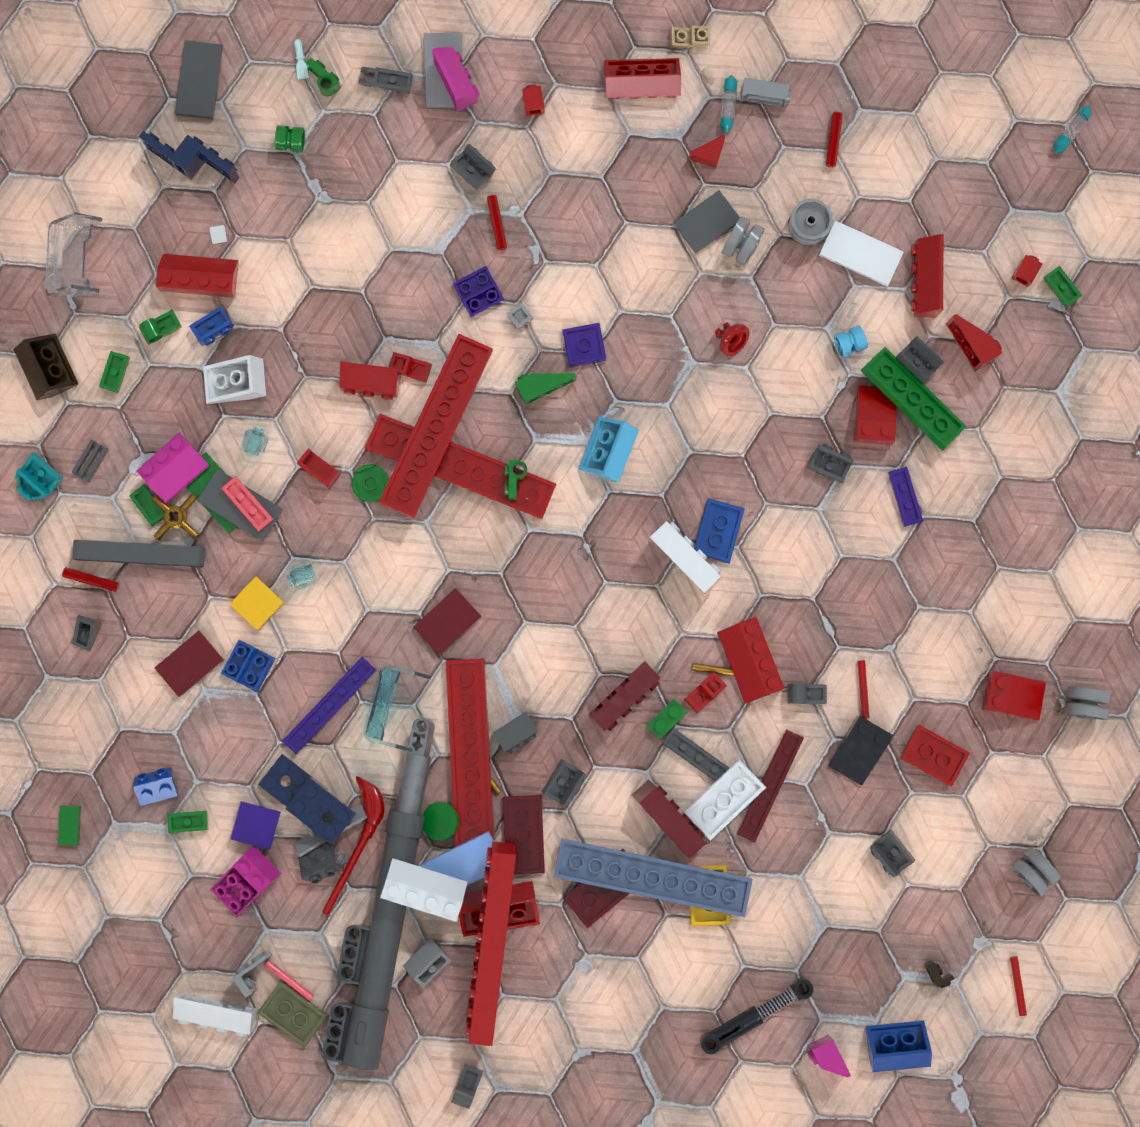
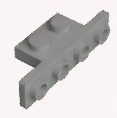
[294,804,367,857]

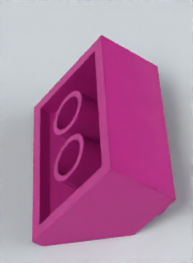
[432,47,480,112]
[136,433,210,504]

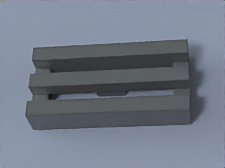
[72,440,109,483]

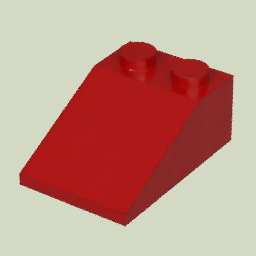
[946,314,1002,372]
[854,385,897,445]
[982,671,1046,721]

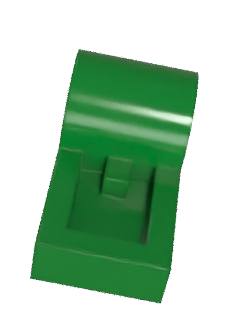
[306,57,341,97]
[139,309,182,345]
[505,460,527,500]

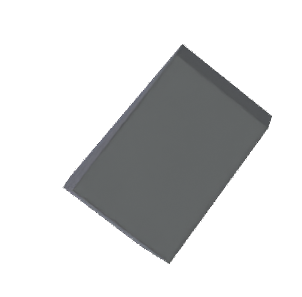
[72,615,102,651]

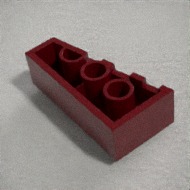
[588,661,660,731]
[632,780,706,859]

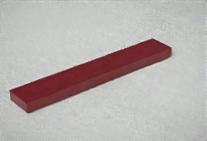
[737,729,804,843]

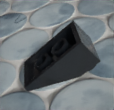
[828,716,893,786]

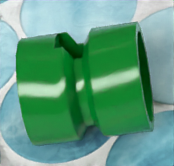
[275,125,305,152]

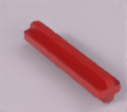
[826,112,843,167]
[487,195,507,250]
[62,567,119,592]

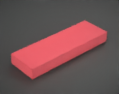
[221,476,274,532]

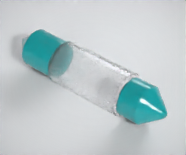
[720,75,738,134]
[1053,105,1092,153]

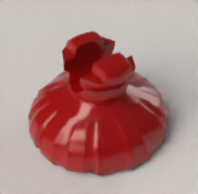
[715,322,750,356]

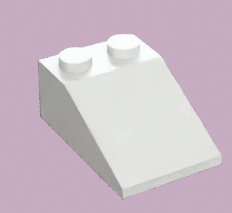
[203,355,266,404]

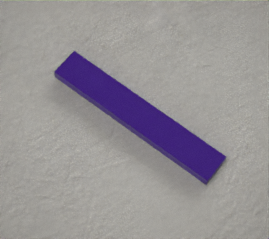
[282,657,376,754]

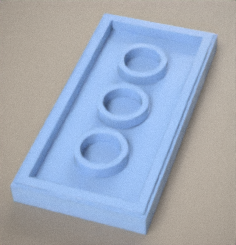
[420,831,494,885]

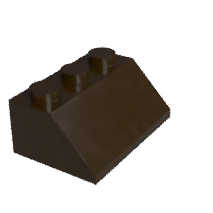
[13,334,78,400]

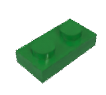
[1043,266,1082,308]
[99,351,130,393]
[646,699,687,740]
[167,810,209,833]

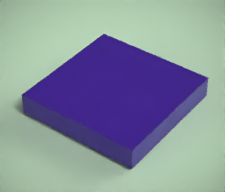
[562,323,606,367]

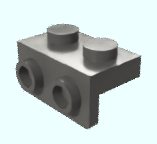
[450,144,496,190]
[896,336,944,383]
[808,444,854,483]
[542,759,586,807]
[870,829,915,878]
[299,843,343,884]

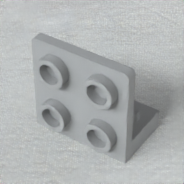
[232,952,272,998]

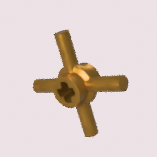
[152,493,199,541]

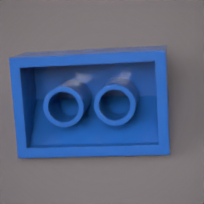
[866,1020,932,1073]

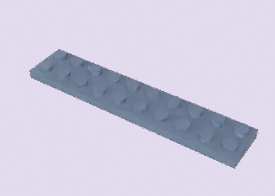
[553,838,753,917]

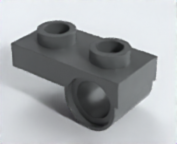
[787,684,827,704]
[451,1064,483,1109]

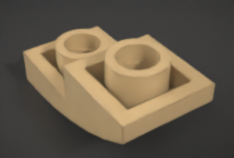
[669,25,710,48]

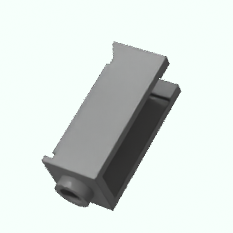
[740,78,792,108]

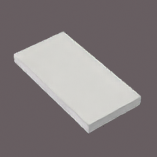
[819,221,903,287]
[683,759,766,841]

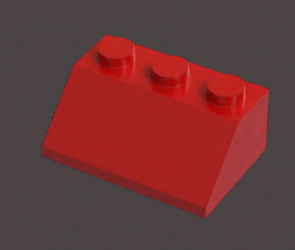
[339,361,401,400]

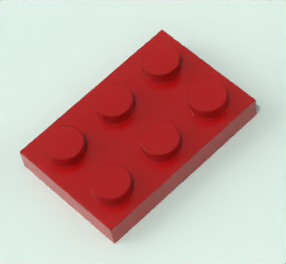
[900,725,970,787]

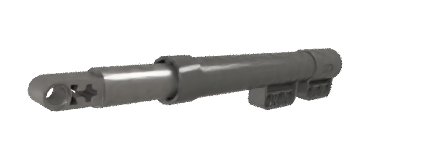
[322,717,435,1070]

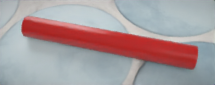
[858,660,870,718]
[1010,956,1027,1016]

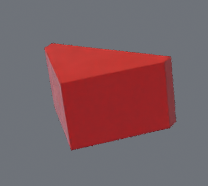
[689,135,725,168]

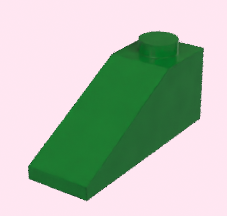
[515,373,576,405]

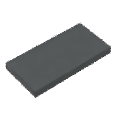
[175,40,223,119]
[197,469,283,542]

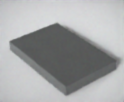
[674,190,740,254]

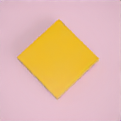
[230,576,284,630]

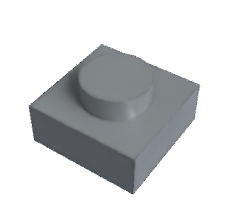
[507,303,533,330]

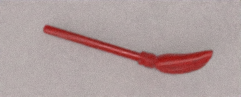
[322,776,385,915]

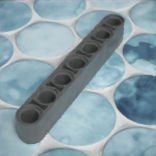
[72,540,206,567]

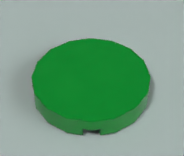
[351,464,389,503]
[423,802,460,841]

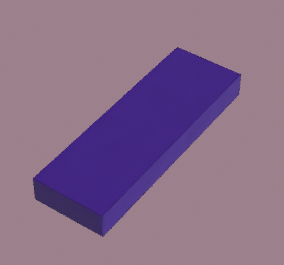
[888,467,923,527]

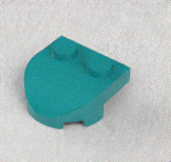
[15,452,64,500]

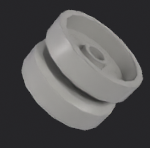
[788,198,833,246]
[721,216,765,266]
[1065,687,1112,720]
[1011,847,1061,898]

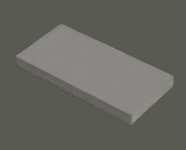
[424,32,463,108]

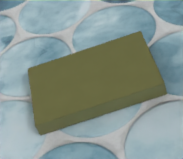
[257,980,328,1047]

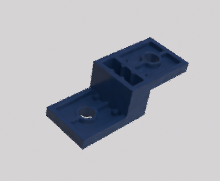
[139,131,239,183]
[258,754,356,845]

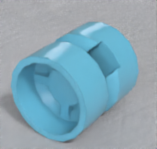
[834,325,868,358]

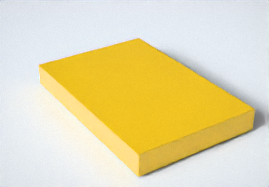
[690,865,730,926]

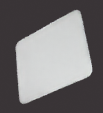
[210,225,227,244]

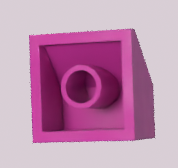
[807,1035,851,1078]

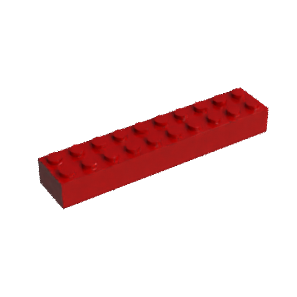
[465,841,516,1046]

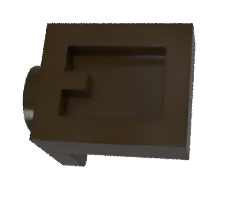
[924,961,955,988]

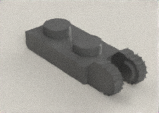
[358,67,413,94]

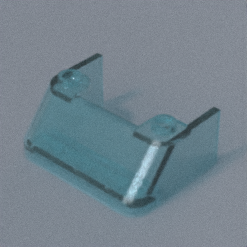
[363,665,432,752]

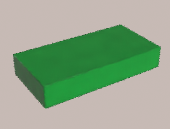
[129,484,165,527]
[58,806,81,845]

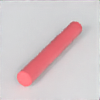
[264,959,314,1002]

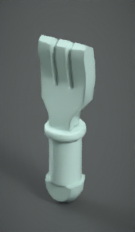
[294,39,309,80]

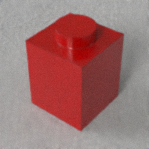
[522,85,545,116]
[1012,255,1043,287]

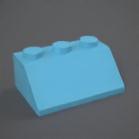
[578,416,639,483]

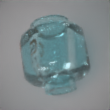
[241,426,269,456]
[286,562,316,590]

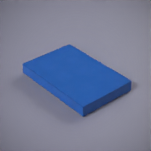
[694,498,745,564]

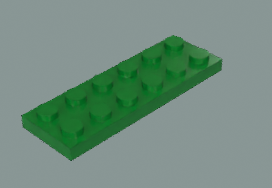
[860,347,966,451]

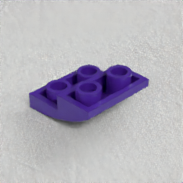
[452,266,504,317]
[230,801,281,850]

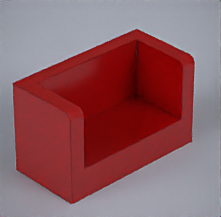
[297,448,341,489]

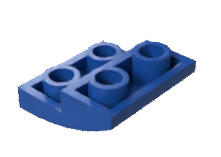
[221,640,276,692]

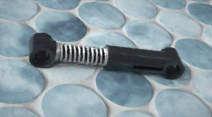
[700,977,814,1054]

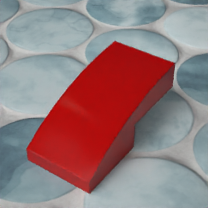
[389,352,432,383]
[684,672,727,714]

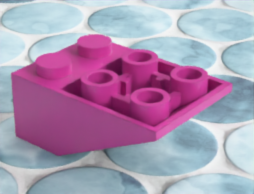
[210,846,281,917]

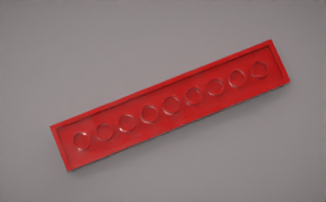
[379,334,493,519]
[365,413,557,519]
[446,658,495,847]

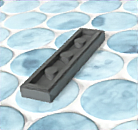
[662,728,729,781]

